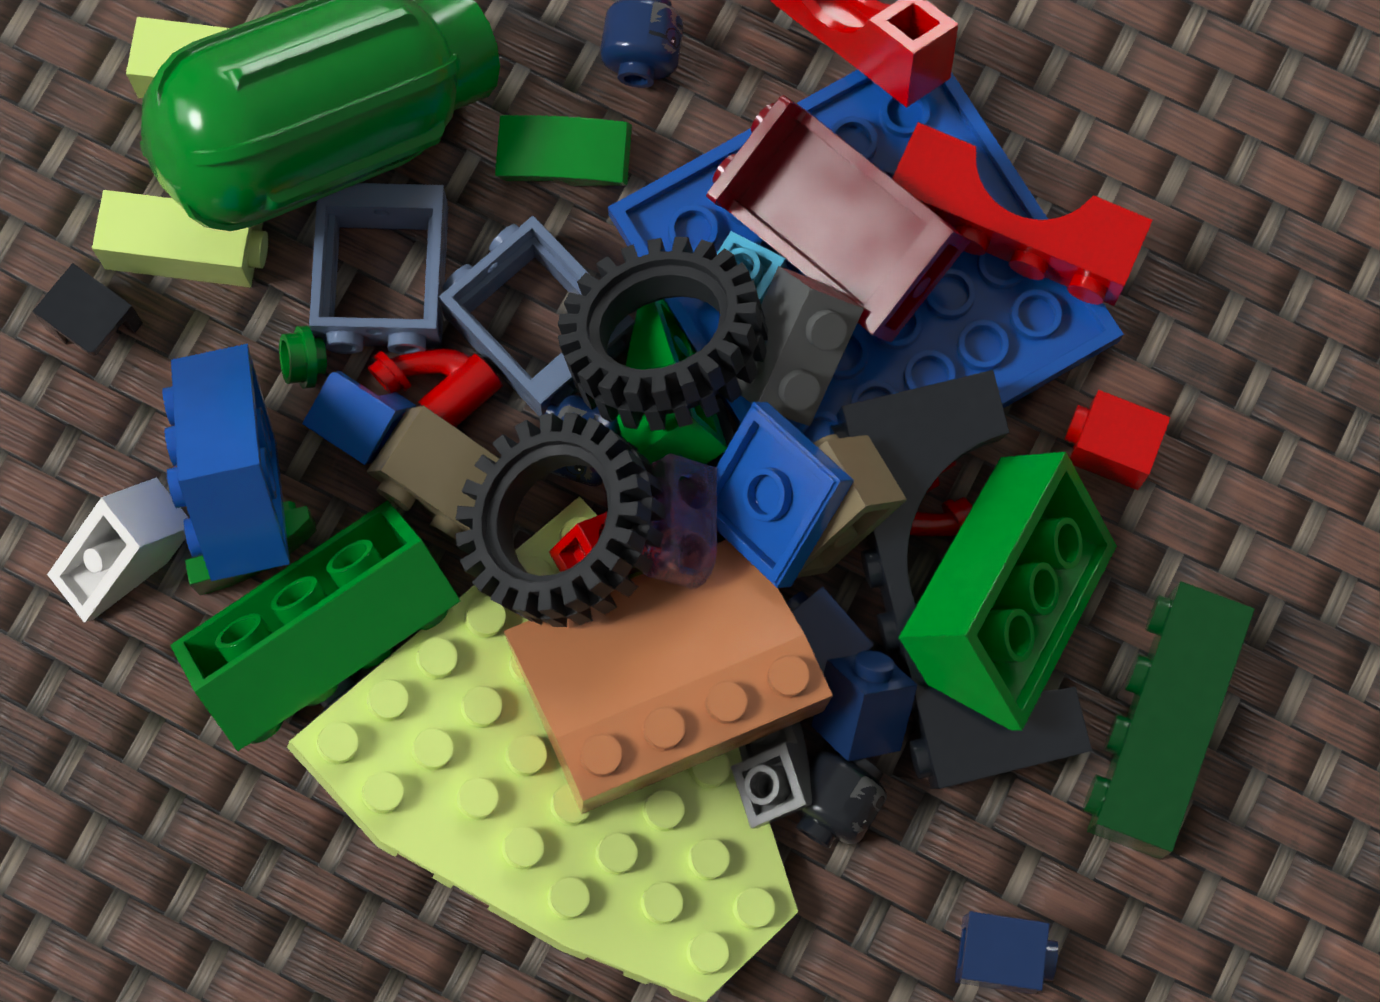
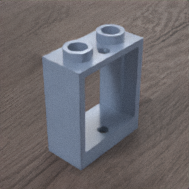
[309,183,449,355]
[439,215,635,417]

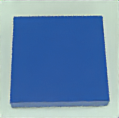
[693,402,854,588]

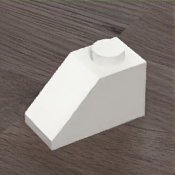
[47,477,188,623]

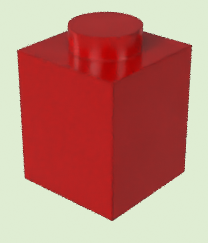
[1064,390,1171,490]

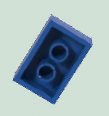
[162,344,290,581]

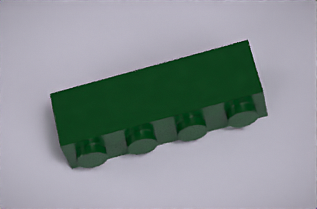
[1083,581,1255,860]

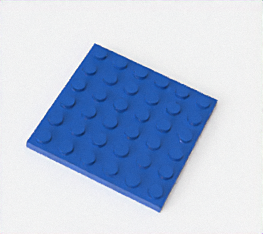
[608,69,1124,443]

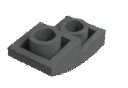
[731,722,812,829]

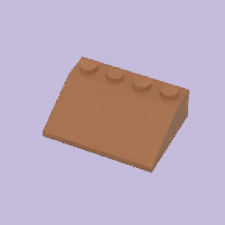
[504,540,833,814]

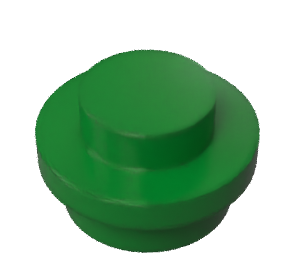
[279,325,327,389]

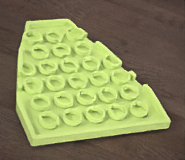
[287,496,798,1002]

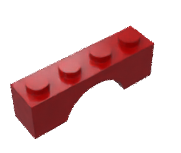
[769,0,959,108]
[892,122,1153,306]

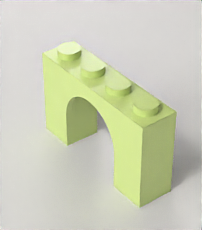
[92,17,268,288]

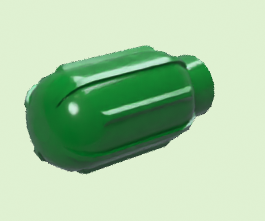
[139,0,500,231]

